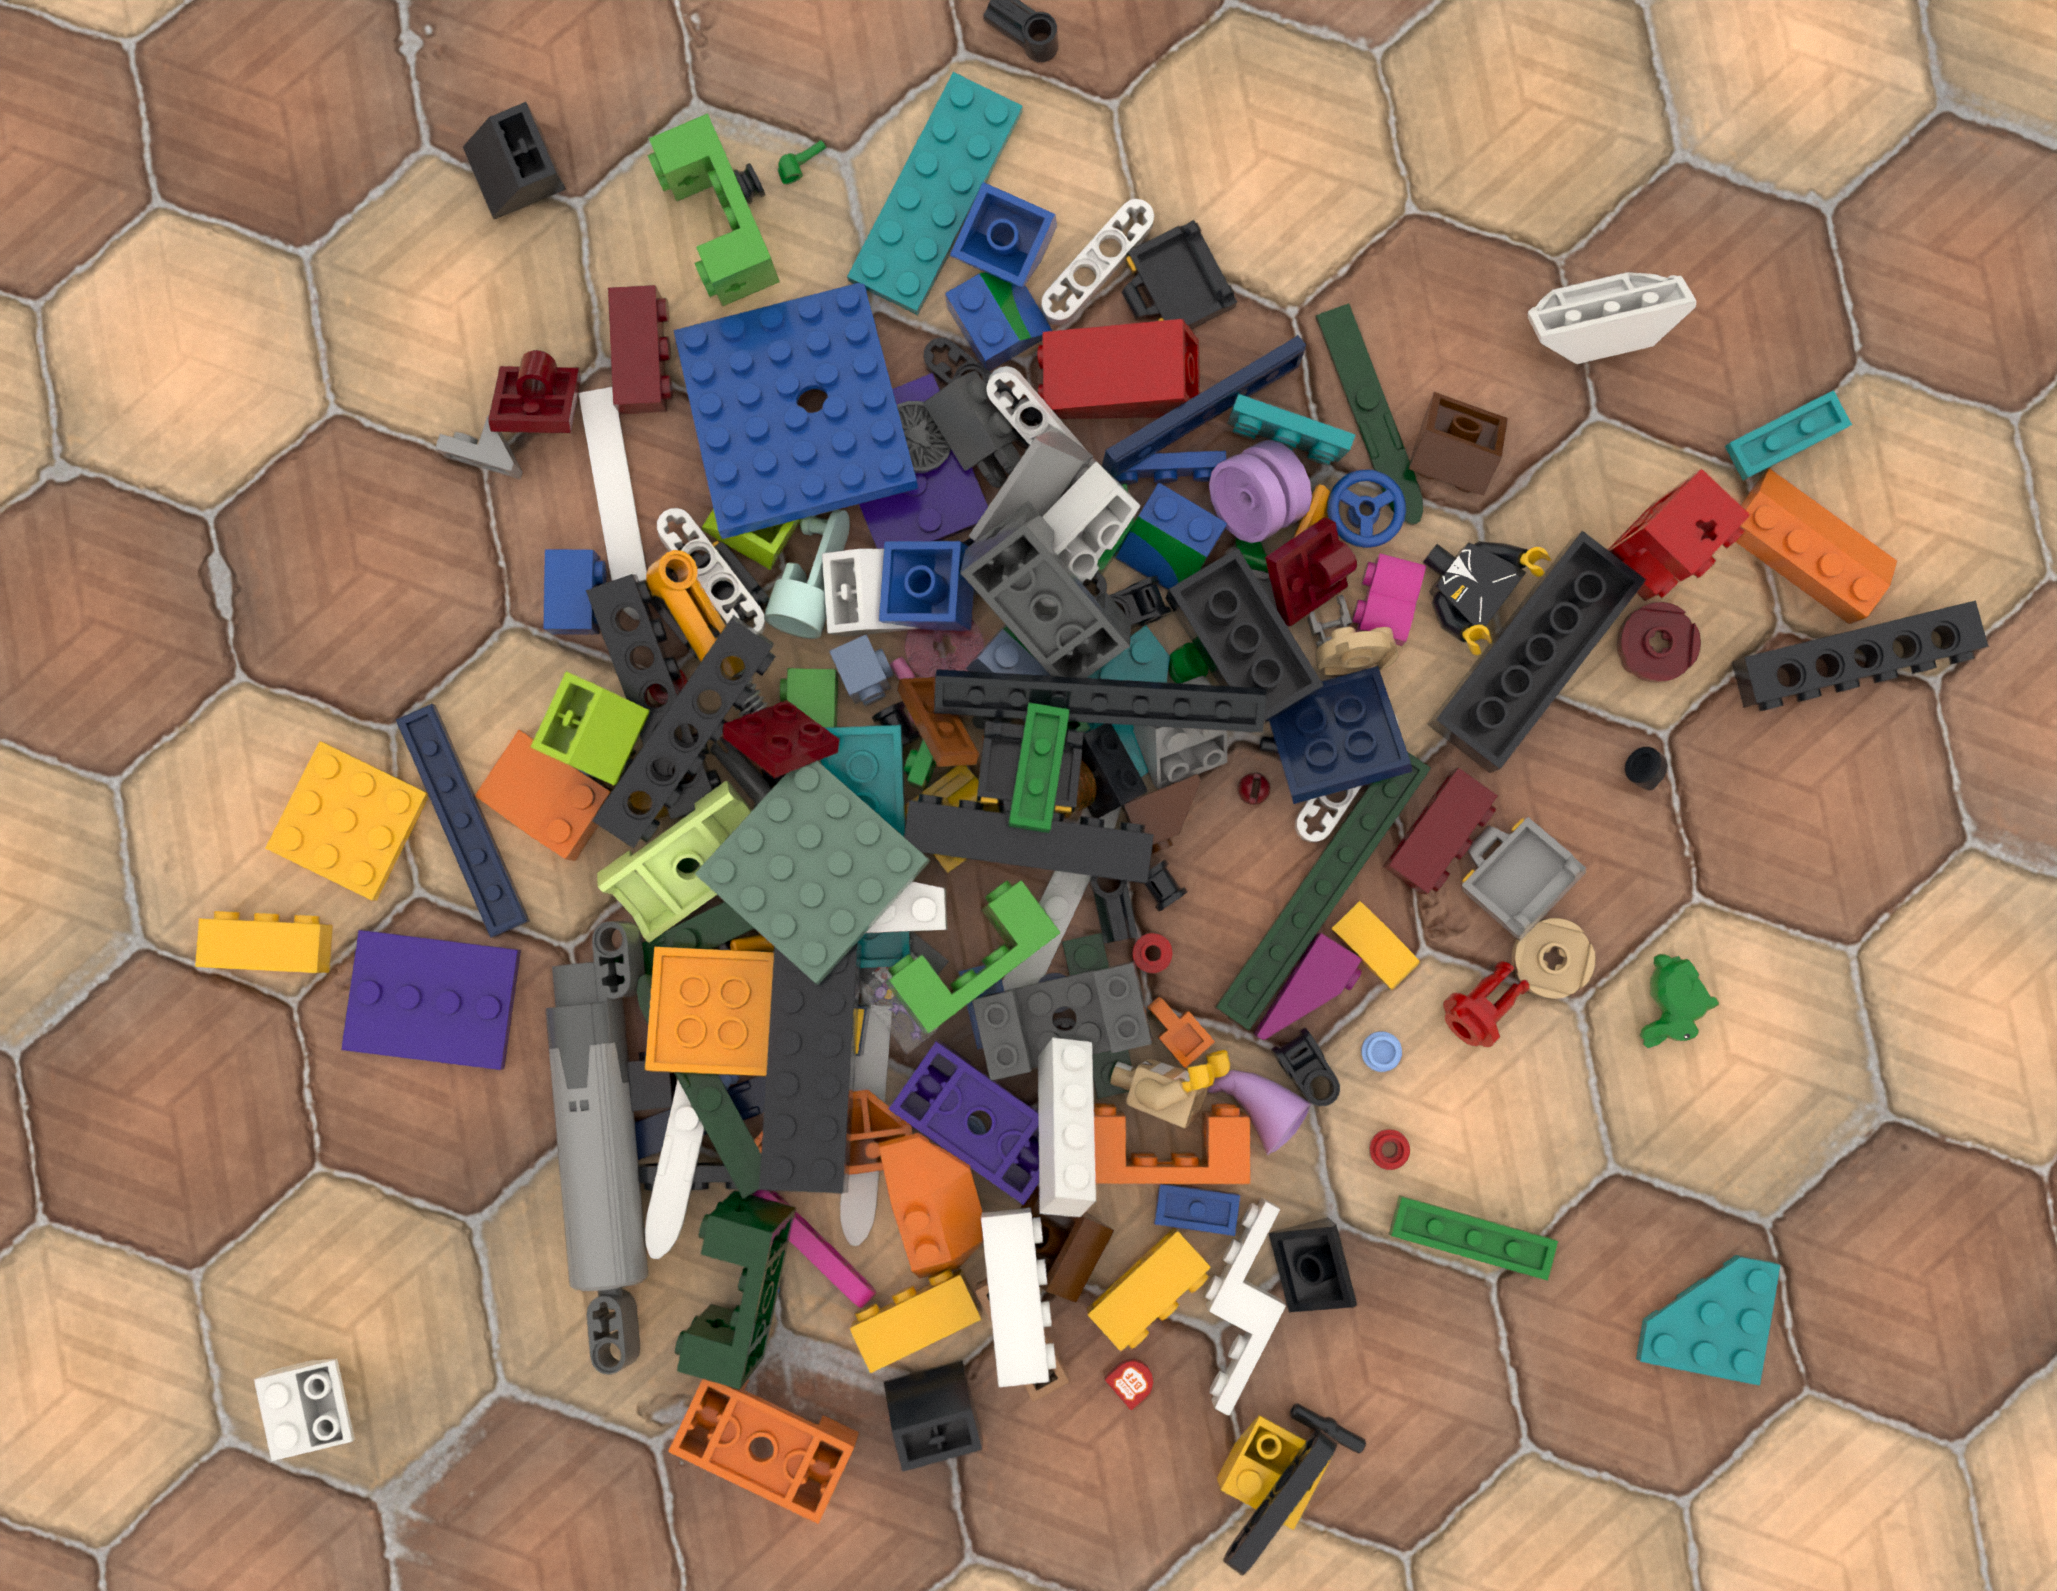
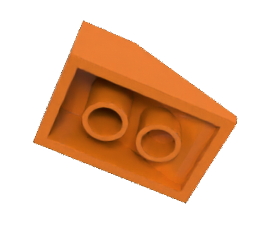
[475,730,612,861]

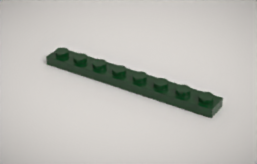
[1215,751,1431,1030]

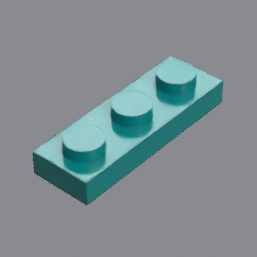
[1725,390,1852,481]

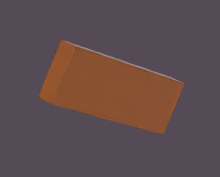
[897,677,979,767]

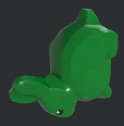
[1640,954,1719,1048]

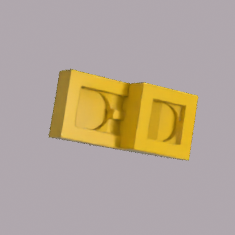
[1331,901,1420,990]

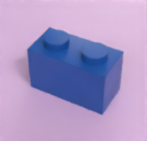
[543,549,607,635]

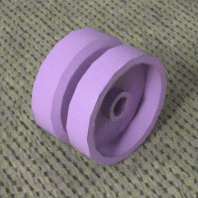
[1209,440,1312,543]

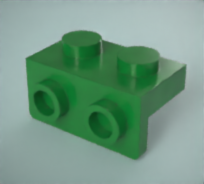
[903,739,937,791]

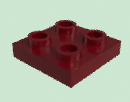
[488,350,581,433]
[1265,517,1357,627]
[722,700,840,778]

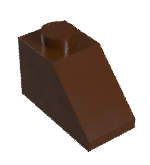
[1122,774,1201,854]

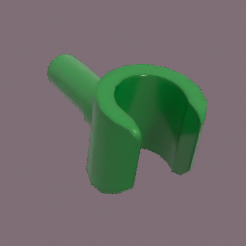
[778,140,826,185]

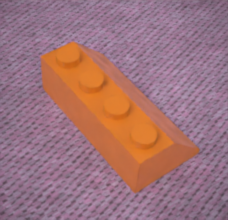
[1736,468,1897,624]

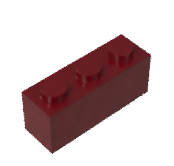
[608,285,673,414]
[1382,768,1498,895]

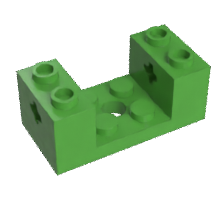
[647,113,780,307]
[885,880,1061,1034]

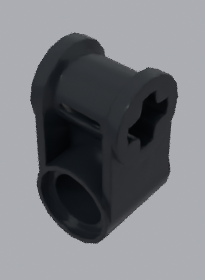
[1109,576,1173,629]
[1271,1027,1340,1106]

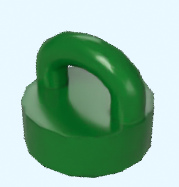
[1168,642,1209,683]

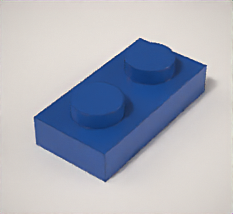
[1154,1184,1241,1236]

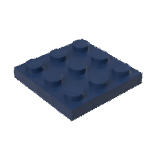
[1269,666,1412,804]

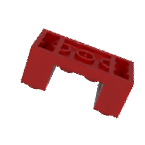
[1607,468,1750,601]

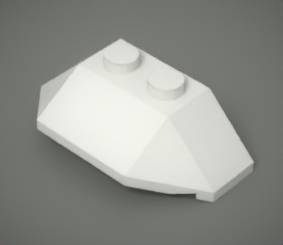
[1528,272,1696,364]

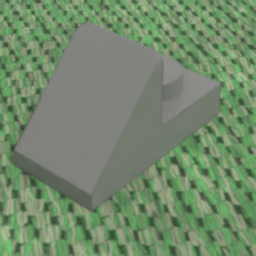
[435,416,523,479]

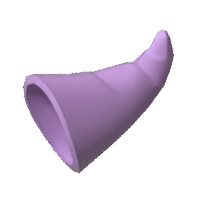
[1207,1070,1311,1155]

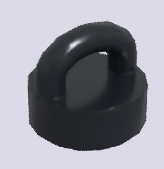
[1625,746,1668,791]

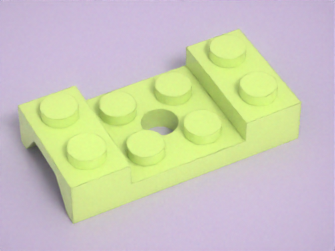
[597,780,753,943]

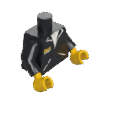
[1423,541,1552,655]

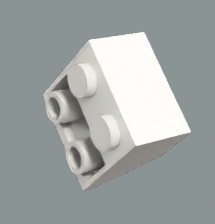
[822,549,920,637]
[254,1359,355,1461]

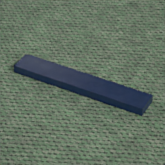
[1102,335,1307,478]
[396,704,530,938]

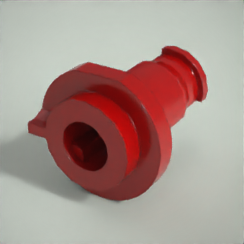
[1443,961,1530,1047]

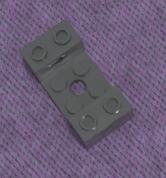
[960,501,1131,678]
[972,961,1153,1081]

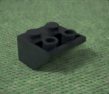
[463,102,566,220]
[884,1360,983,1472]

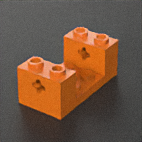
[1094,1103,1250,1184]
[668,1379,859,1524]

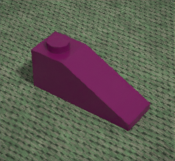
[1253,933,1362,1040]

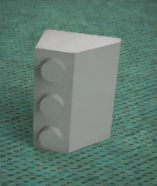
[969,427,1094,541]

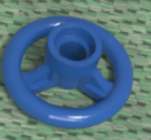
[1327,469,1406,548]

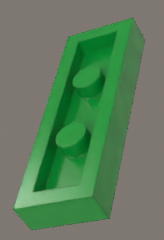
[1008,703,1070,833]

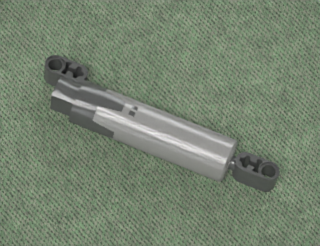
[545,921,648,1375]

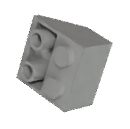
[1133,676,1227,790]

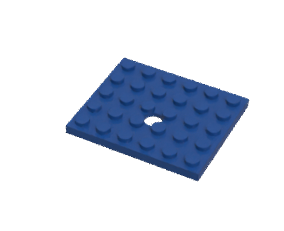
[673,283,918,539]

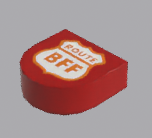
[1104,1359,1153,1411]

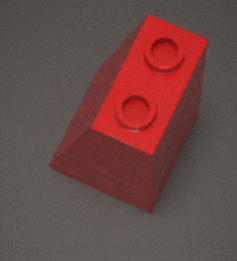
[1037,319,1200,419]

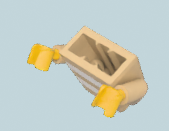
[1110,1050,1230,1128]

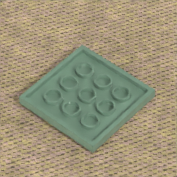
[695,760,930,985]

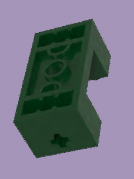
[675,1190,796,1390]

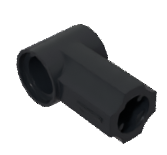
[983,0,1059,62]
[1090,876,1138,944]

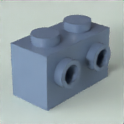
[829,634,894,706]

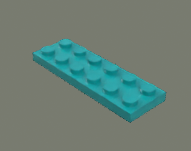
[847,72,1023,316]
[821,725,911,968]

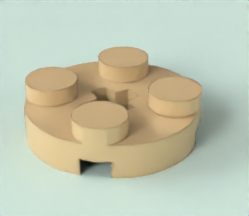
[1316,627,1398,677]
[1512,918,1595,999]

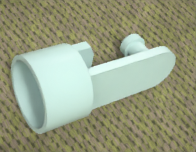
[764,509,850,639]

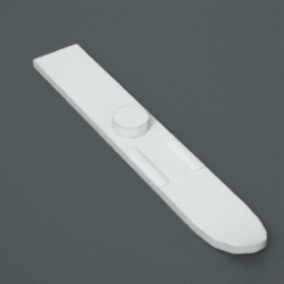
[578,387,647,620]
[1002,806,1121,990]
[840,1004,892,1246]
[645,1081,705,1259]

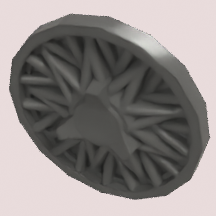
[897,401,951,473]

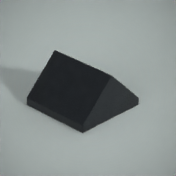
[1269,1217,1357,1312]

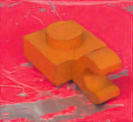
[1147,997,1215,1068]

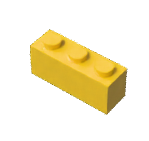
[195,911,333,973]
[1086,1227,1211,1351]
[849,1268,982,1373]

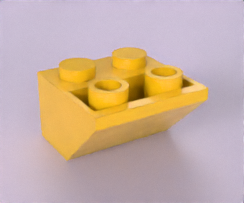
[1217,1415,1333,1530]

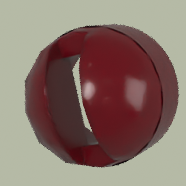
[1237,773,1270,805]

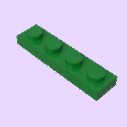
[1389,1195,1558,1281]

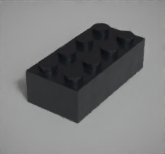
[1165,548,1323,733]

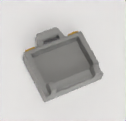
[1462,817,1586,941]

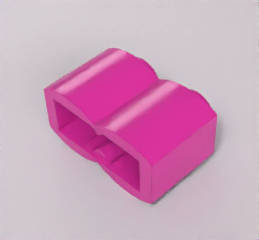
[1352,553,1426,646]

